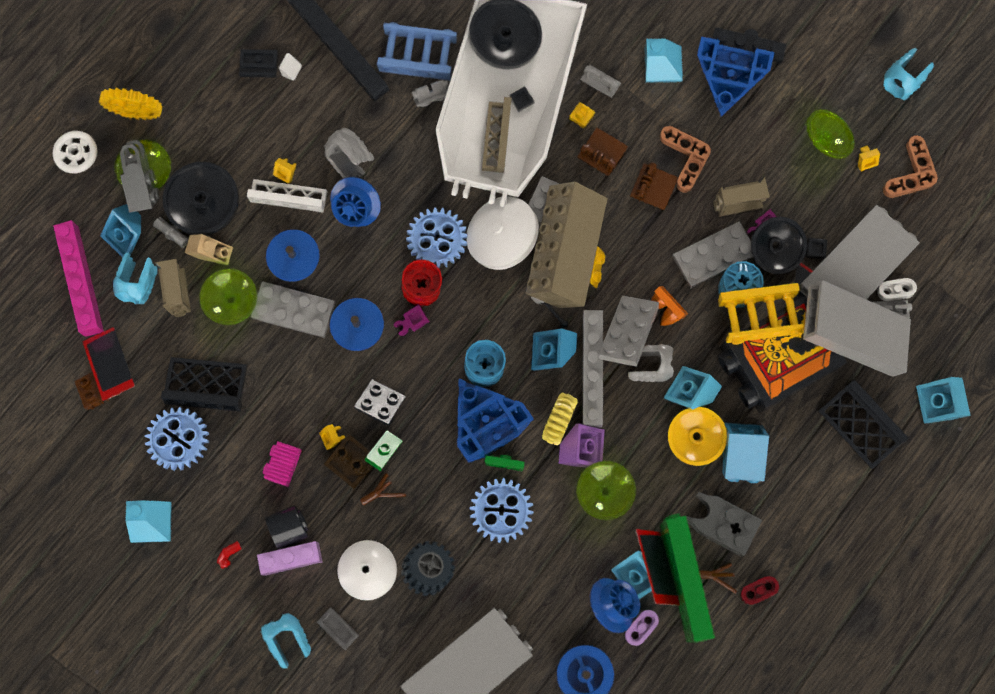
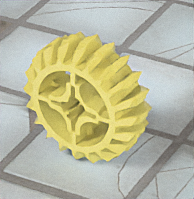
[542,393,577,445]

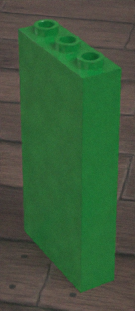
[659,513,715,642]

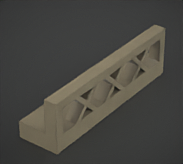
[482,97,512,173]

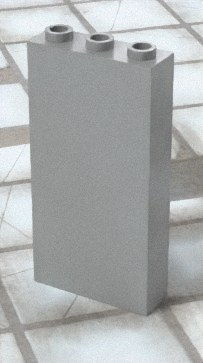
[799,205,920,299]
[803,280,911,377]
[400,608,533,694]

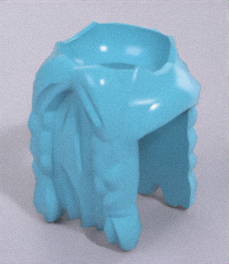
[884,48,934,100]
[113,252,158,304]
[261,613,311,668]

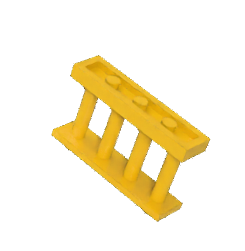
[718,283,805,345]

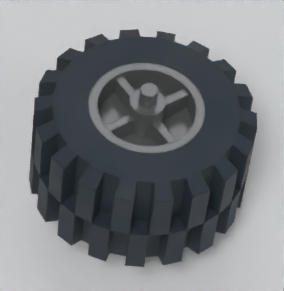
[401,541,455,596]

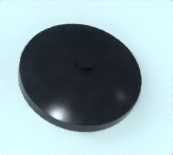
[469,0,542,69]
[163,162,239,235]

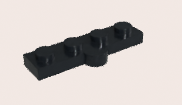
[712,27,787,63]

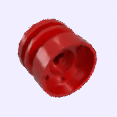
[401,259,442,307]

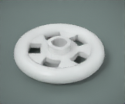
[53,131,97,173]

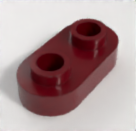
[740,576,779,605]

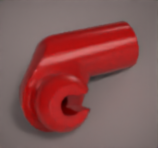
[217,541,242,569]

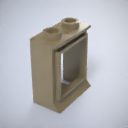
[713,177,770,217]
[155,259,191,317]

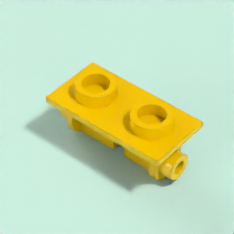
[589,246,605,288]

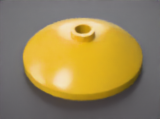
[668,407,727,466]

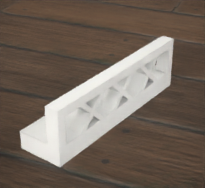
[247,179,327,212]

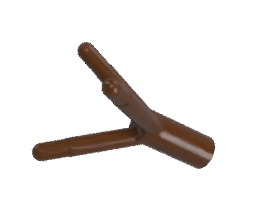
[360,473,406,506]
[699,563,737,594]

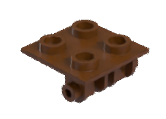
[577,128,628,176]
[630,162,678,211]
[74,372,120,410]

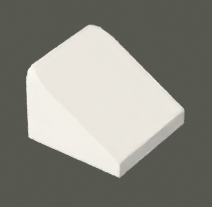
[279,53,301,80]

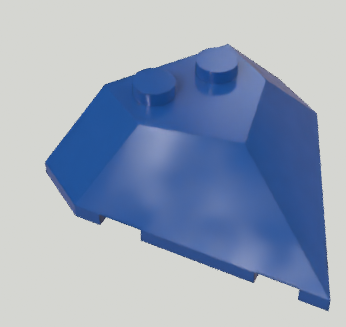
[697,36,774,116]
[457,379,534,462]

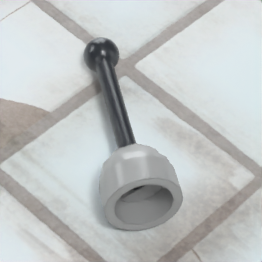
[531,297,568,327]

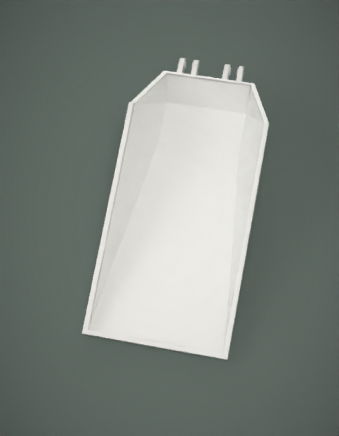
[436,0,587,207]

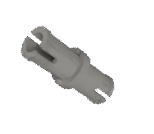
[153,217,189,248]

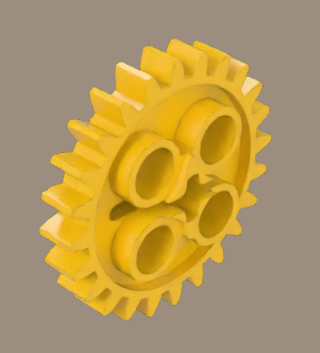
[99,88,162,120]

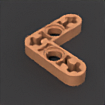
[660,126,711,193]
[883,136,938,198]

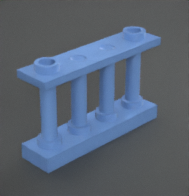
[377,22,457,81]

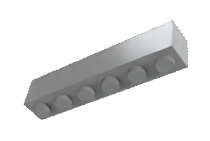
[582,310,603,428]

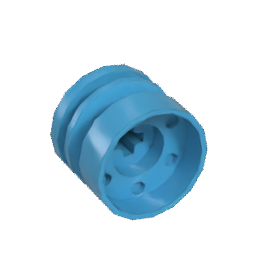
[718,261,764,308]
[464,340,506,387]

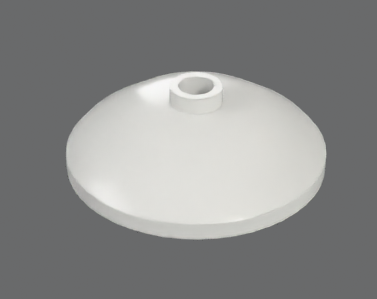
[338,540,397,600]

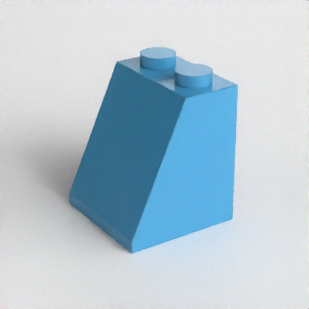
[722,423,769,483]

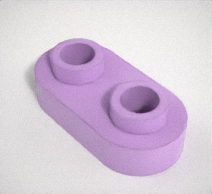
[625,610,659,646]

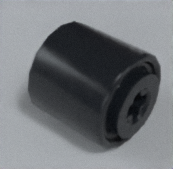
[265,505,309,550]

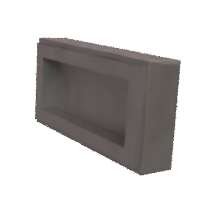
[317,607,359,650]

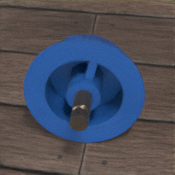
[557,645,614,694]

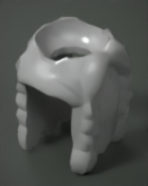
[324,128,374,179]
[628,344,674,382]

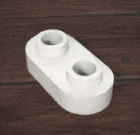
[877,278,917,301]

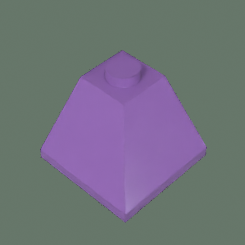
[559,424,604,468]

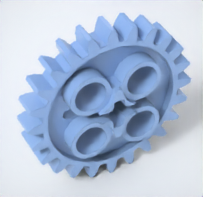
[406,207,467,269]
[145,407,209,471]
[470,478,533,543]

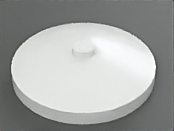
[467,196,539,270]

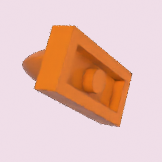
[651,286,688,326]

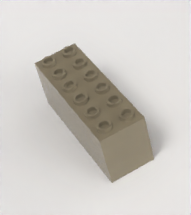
[525,182,607,308]

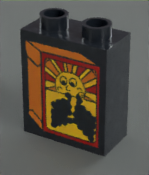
[717,296,847,413]

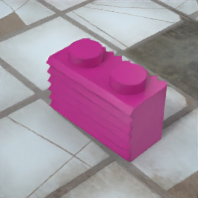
[263,441,302,487]

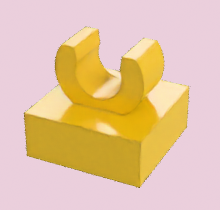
[569,102,595,128]
[858,146,880,171]
[273,158,296,184]
[319,424,345,450]

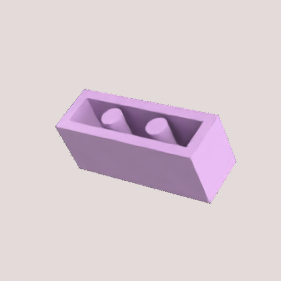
[257,541,323,576]

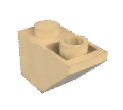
[185,234,233,265]

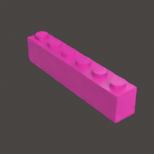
[53,220,104,337]

